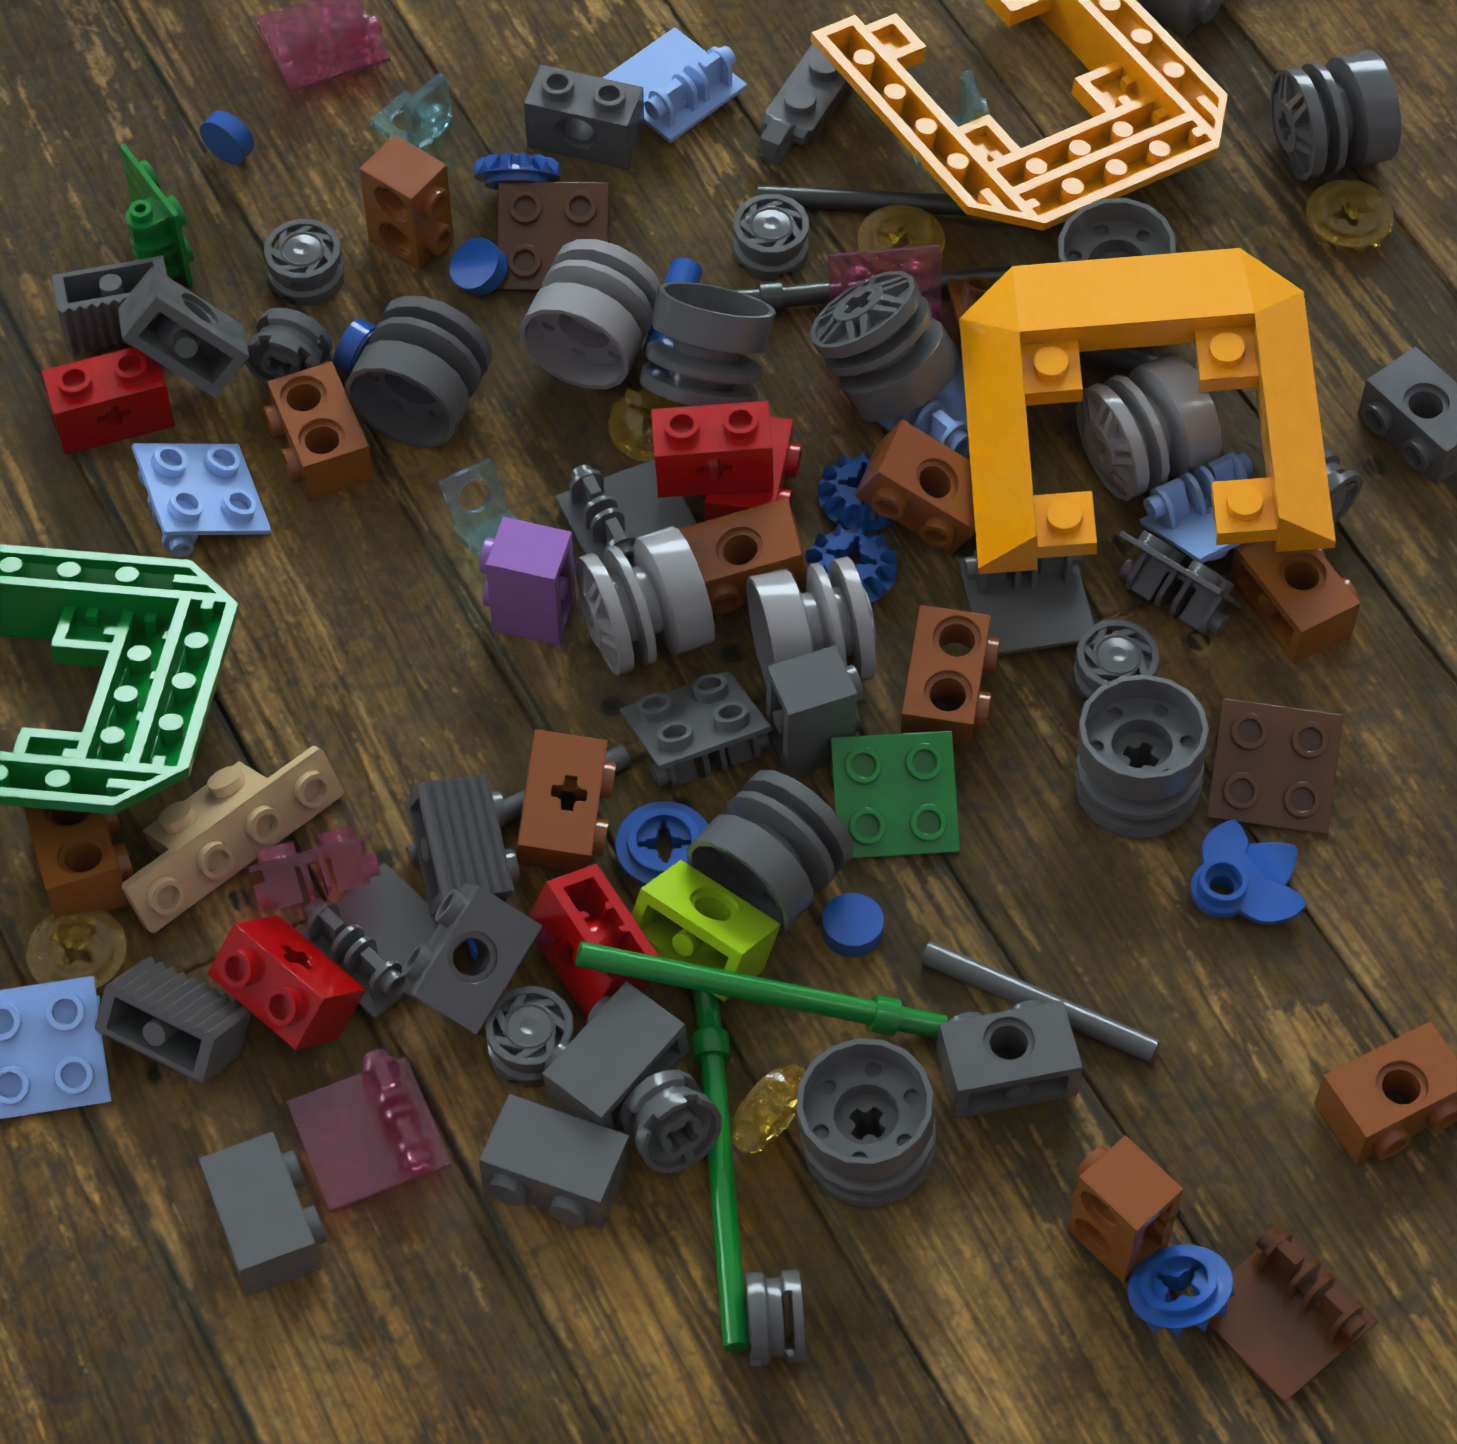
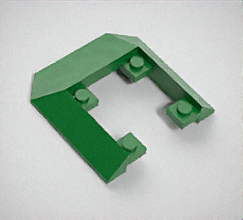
[0,544,239,815]

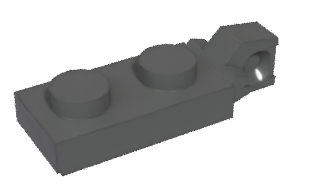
[760,43,852,167]

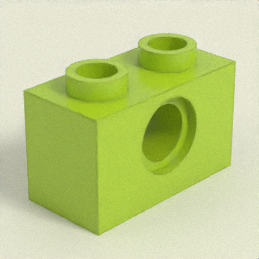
[631,860,781,1002]

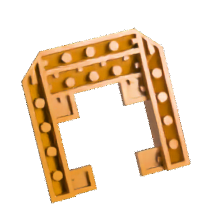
[810,0,1228,231]
[959,248,1336,574]

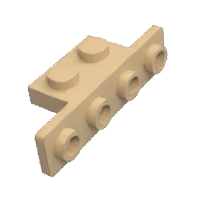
[121,746,344,933]

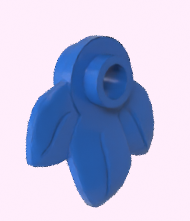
[1190,819,1306,925]

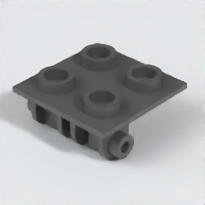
[555,459,697,568]
[1119,530,1244,636]
[958,550,1097,655]
[619,670,772,789]
[299,863,467,1020]

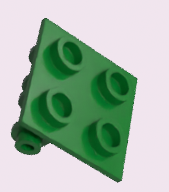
[119,143,194,288]
[830,731,960,858]

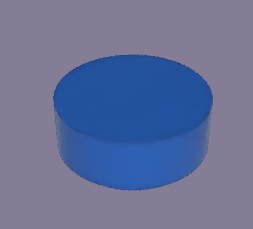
[200,110,254,165]
[450,238,507,296]
[333,318,376,376]
[821,893,884,957]

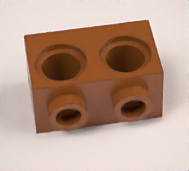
[359,134,454,271]
[263,361,374,501]
[901,605,1000,747]
[23,807,134,926]
[1068,1135,1183,1284]

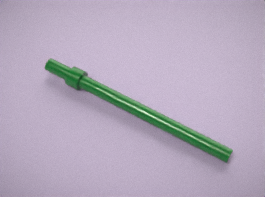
[575,941,948,1039]
[691,990,749,1352]

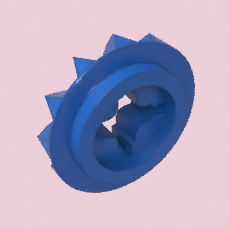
[474,152,561,191]
[818,449,896,532]
[806,524,897,603]
[615,801,708,888]
[1128,1245,1235,1338]

